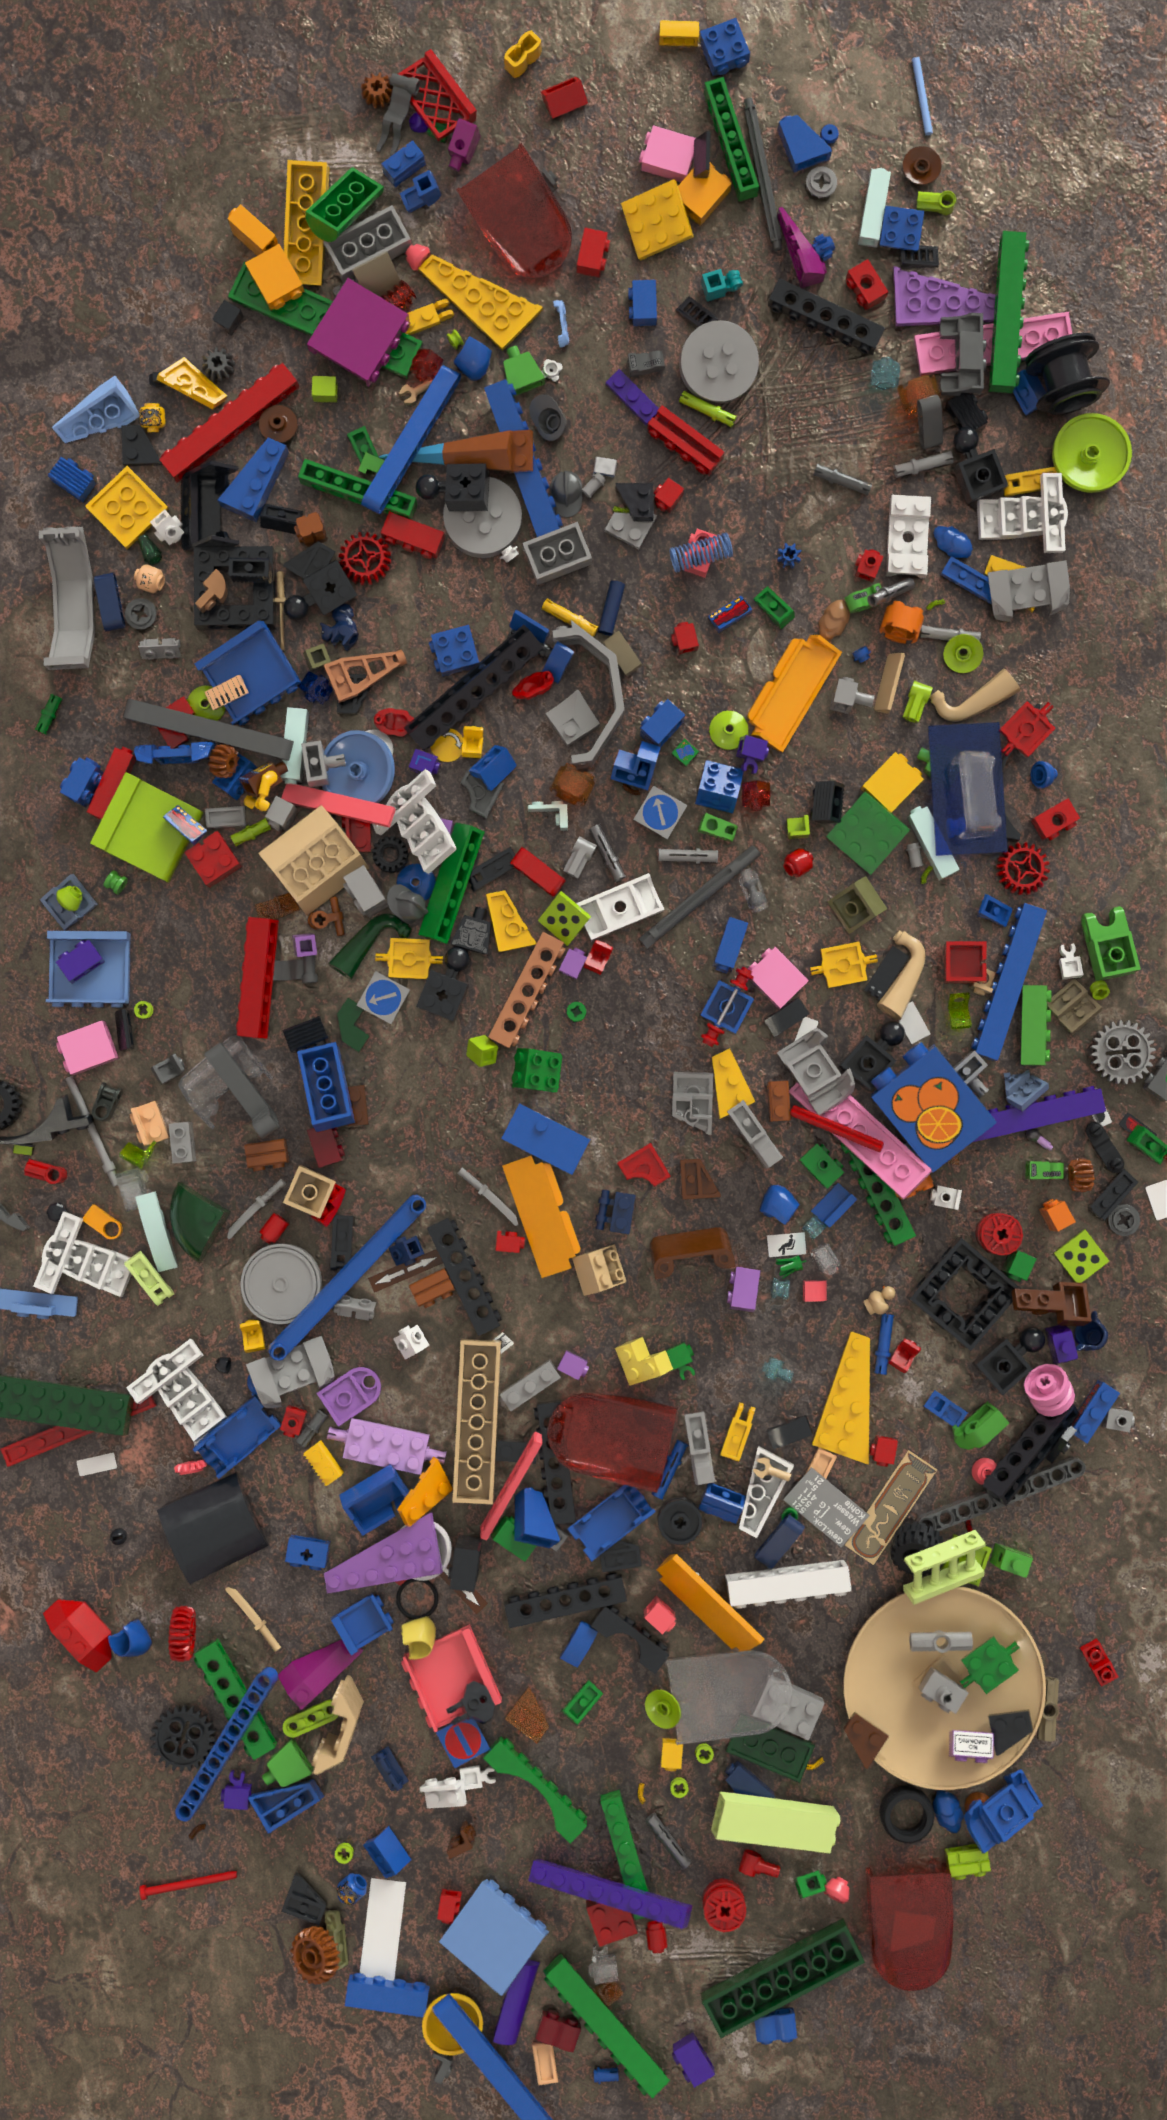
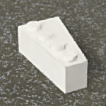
[739,1446,794,1538]

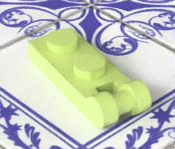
[124,1251,174,1306]

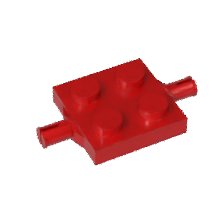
[999,701,1056,758]

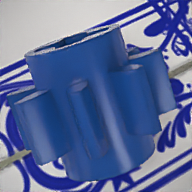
[811,234,835,261]
[777,543,801,568]

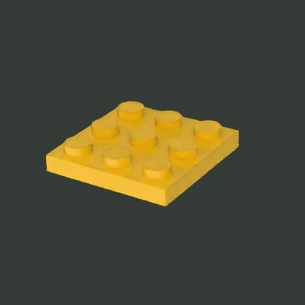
[621,179,694,261]
[85,466,169,549]

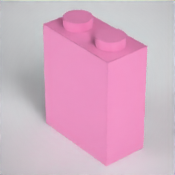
[639,125,696,182]
[748,947,809,1009]
[56,1021,119,1075]

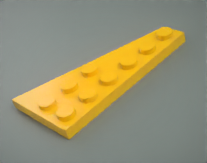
[418,255,543,351]

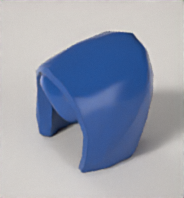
[454,336,492,381]
[759,1185,800,1225]
[108,1619,152,1657]

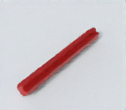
[790,1105,884,1152]

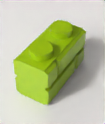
[944,1844,991,1880]

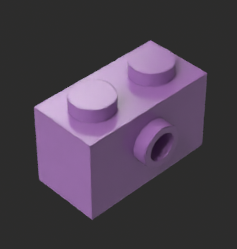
[727,1267,760,1312]

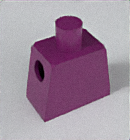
[448,118,481,171]

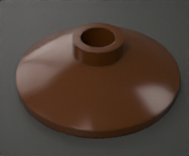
[902,146,942,185]

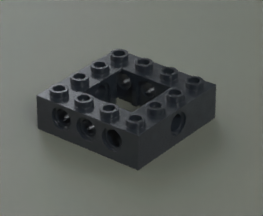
[194,546,276,631]
[906,1237,1021,1351]

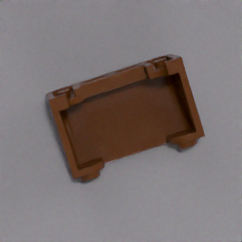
[649,1227,735,1279]

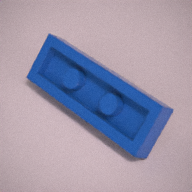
[940,556,992,604]

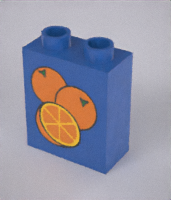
[871,1042,997,1173]

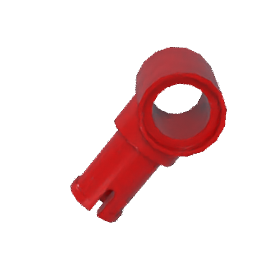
[738,1849,780,1878]

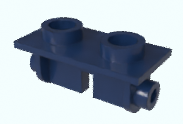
[371,1746,409,1792]

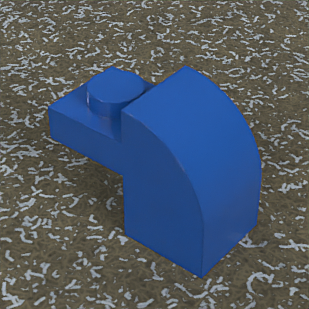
[400,170,441,213]

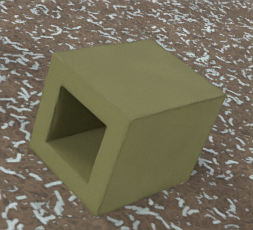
[303,643,331,672]

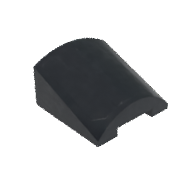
[157,1472,269,1585]

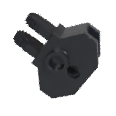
[446,1681,495,1725]

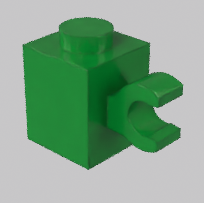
[663,1342,695,1380]

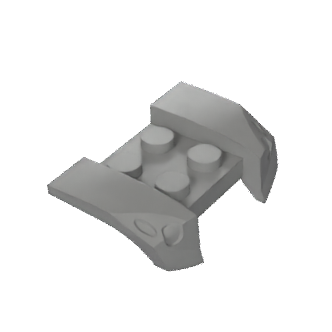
[988,560,1070,622]
[777,1028,855,1116]
[246,1336,335,1408]

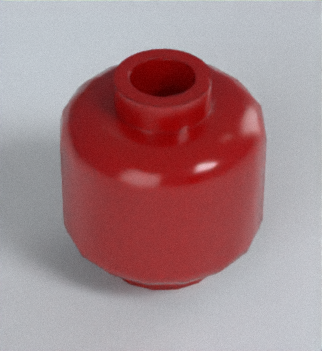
[783,848,813,878]

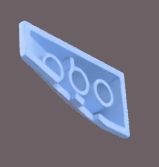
[52,376,140,443]

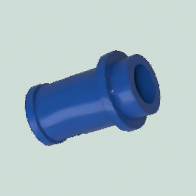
[593,2067,619,2084]

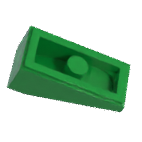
[347,426,379,464]
[753,586,795,629]
[1127,1125,1167,1165]
[561,1680,603,1725]

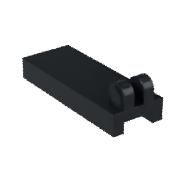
[863,946,909,1001]
[1087,1169,1138,1221]

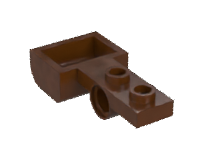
[1011,1282,1092,1326]

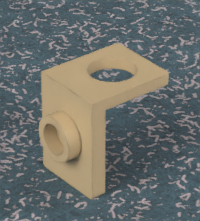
[969,969,996,996]

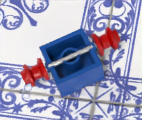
[700,966,754,1048]

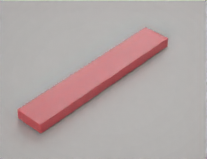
[281,784,396,828]
[480,1432,542,1541]

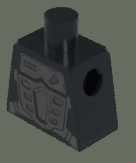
[451,907,492,956]

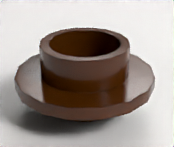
[259,405,298,444]

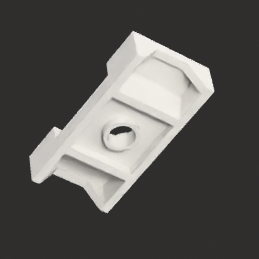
[886,495,931,578]
[576,873,664,941]

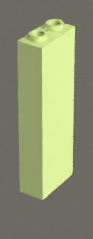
[711,1792,840,1853]

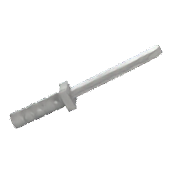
[457,1167,518,1226]
[227,1179,286,1239]

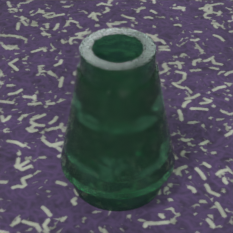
[137,534,162,565]

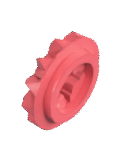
[174,1459,207,1475]

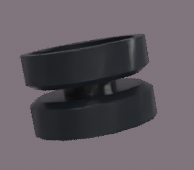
[657,1496,702,1545]

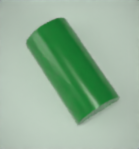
[305,167,384,242]

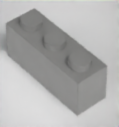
[500,1359,561,1411]

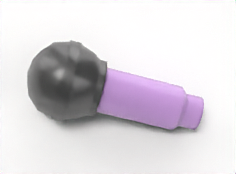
[1026,1128,1053,1151]

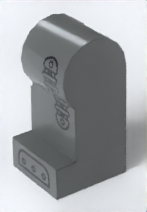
[627,351,666,378]

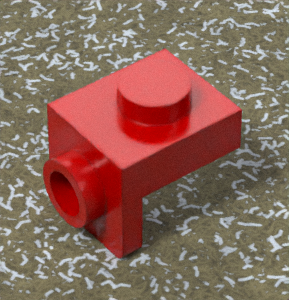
[583,940,613,975]
[888,1338,921,1374]

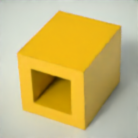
[660,1738,683,1771]

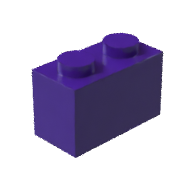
[56,940,105,984]
[672,2032,715,2088]

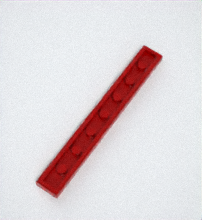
[0,1394,157,1467]

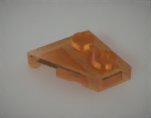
[505,1686,549,1743]

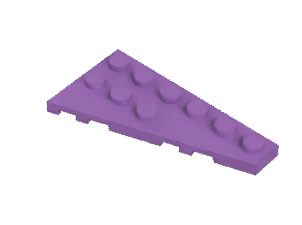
[893,266,995,326]
[324,1512,443,1593]

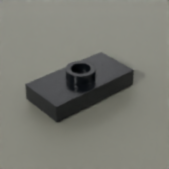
[1047,1426,1077,1463]

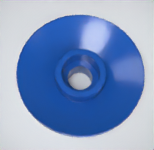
[397,864,436,901]

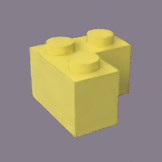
[615,1337,673,1386]

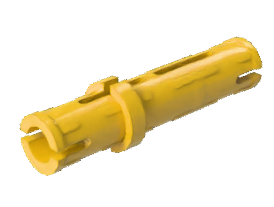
[541,598,599,637]

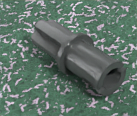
[296,1409,329,1448]

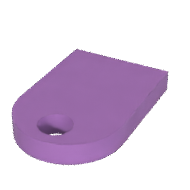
[317,1367,381,1427]

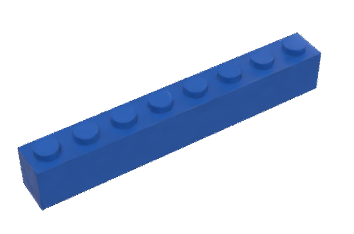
[484,379,563,537]
[971,903,1047,1061]

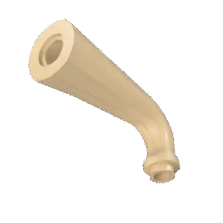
[930,669,1021,722]
[877,930,925,1020]

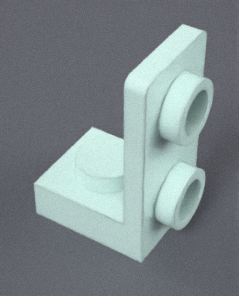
[528,801,568,831]

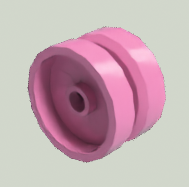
[1024,1364,1075,1416]

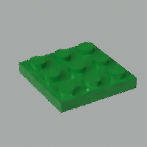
[826,791,910,875]

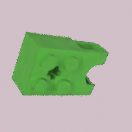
[1081,906,1141,981]

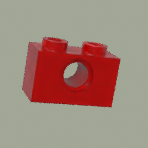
[845,259,889,311]
[1031,798,1080,841]

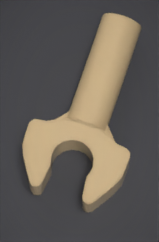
[399,378,433,406]
[753,1457,791,1482]

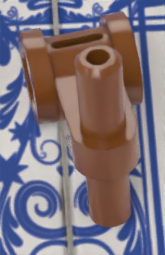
[307,897,345,936]

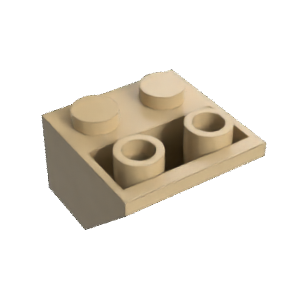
[572,1244,626,1296]

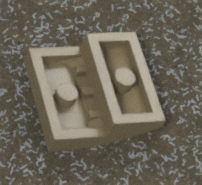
[352,251,403,298]
[1048,978,1102,1035]

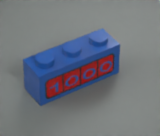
[1070,1380,1120,1444]

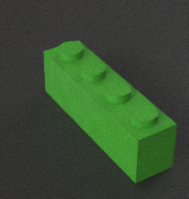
[1021,985,1052,1066]

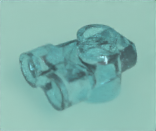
[762,1357,794,1383]

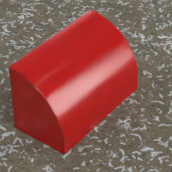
[541,76,588,119]

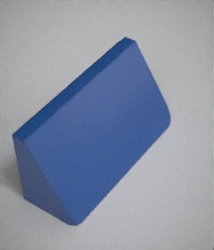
[510,610,549,644]

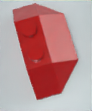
[43,1599,112,1673]

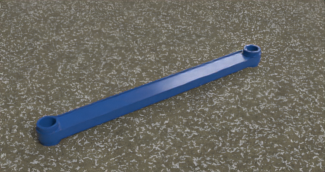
[268,1195,426,1361]

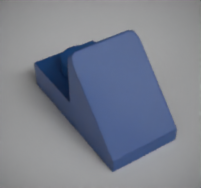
[977,894,1013,927]

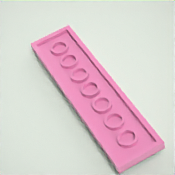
[914,312,1072,376]
[789,1082,932,1200]

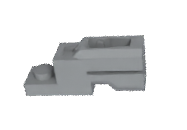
[727,1100,783,1169]
[684,1411,715,1485]

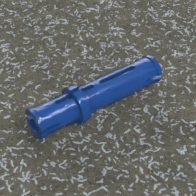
[874,1314,894,1375]
[652,1439,688,1499]

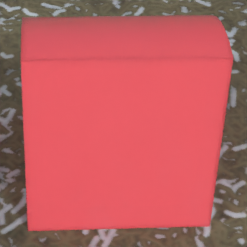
[803,1280,827,1302]

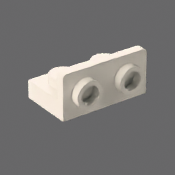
[419,1777,467,1808]

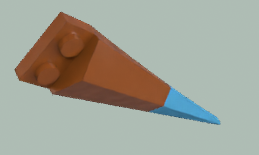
[379,430,533,473]

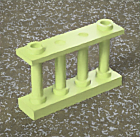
[903,1530,986,1605]

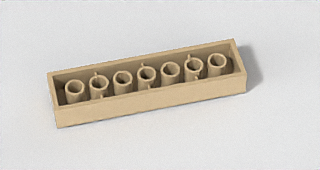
[453,1339,501,1504]

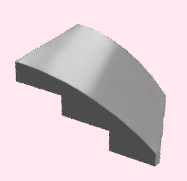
[672,1072,713,1135]

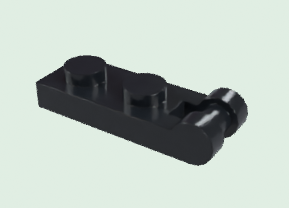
[469,847,515,893]
[330,1215,354,1271]

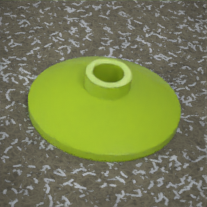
[943,634,983,673]
[187,686,226,721]
[709,711,749,750]
[645,1690,681,1729]

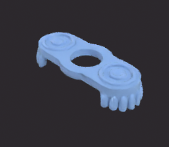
[553,300,569,348]

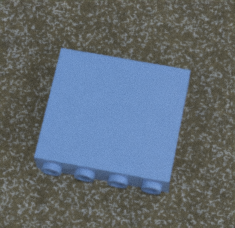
[46,931,131,1008]
[439,1879,549,1996]

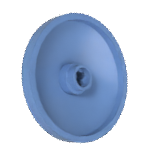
[322,730,395,803]

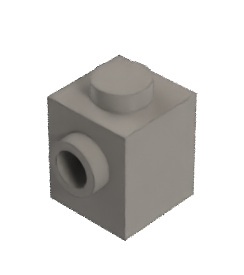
[1102,1407,1135,1432]

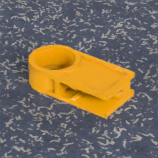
[82,1204,123,1239]

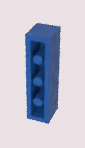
[345,1973,430,2017]

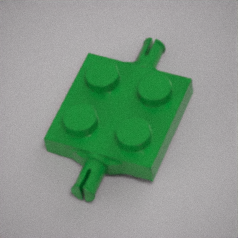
[960,1636,1020,1694]

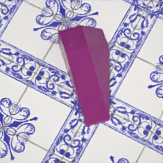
[777,207,827,288]
[278,1639,364,1710]

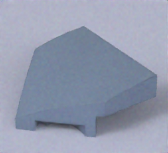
[1004,1070,1049,1112]

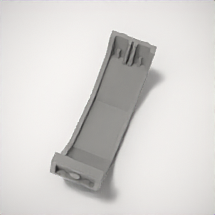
[39,526,95,670]
[552,620,625,770]

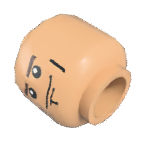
[134,564,165,593]

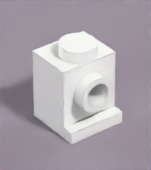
[930,1185,962,1210]

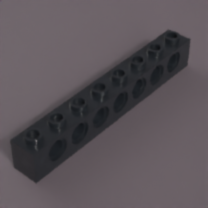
[404,625,543,751]

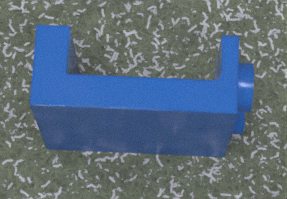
[331,1593,394,1655]

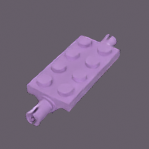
[327,1418,447,1475]

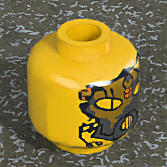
[139,403,165,432]

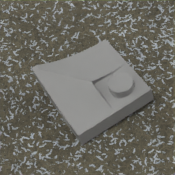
[545,690,600,747]

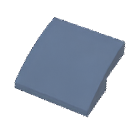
[40,874,98,930]

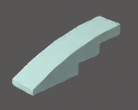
[135,1191,178,1272]

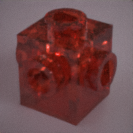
[409,349,444,382]
[742,780,771,811]

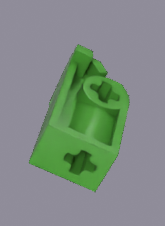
[952,1401,1009,1450]

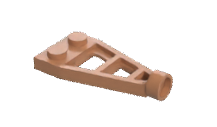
[323,650,407,703]

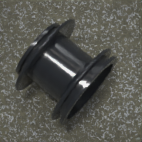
[1025,332,1110,415]

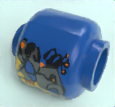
[337,1873,367,1905]

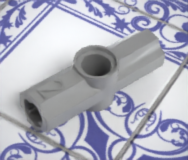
[909,1630,973,1653]

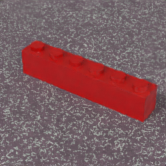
[236,917,279,1039]

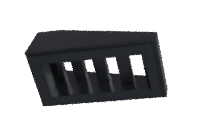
[899,245,939,269]
[676,296,718,329]

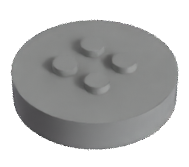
[679,320,759,404]
[443,477,522,558]
[240,1243,322,1324]

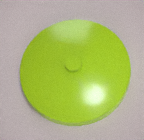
[1052,413,1132,493]

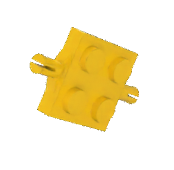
[375,938,443,980]
[810,941,878,988]

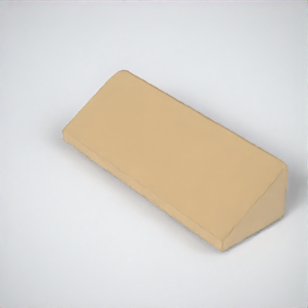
[874,653,905,714]

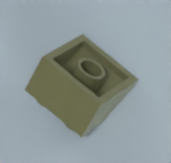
[827,876,887,934]

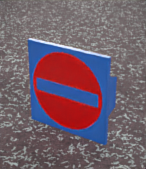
[436,1719,490,1768]

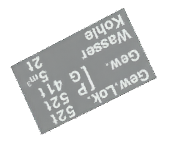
[783,1467,870,1547]

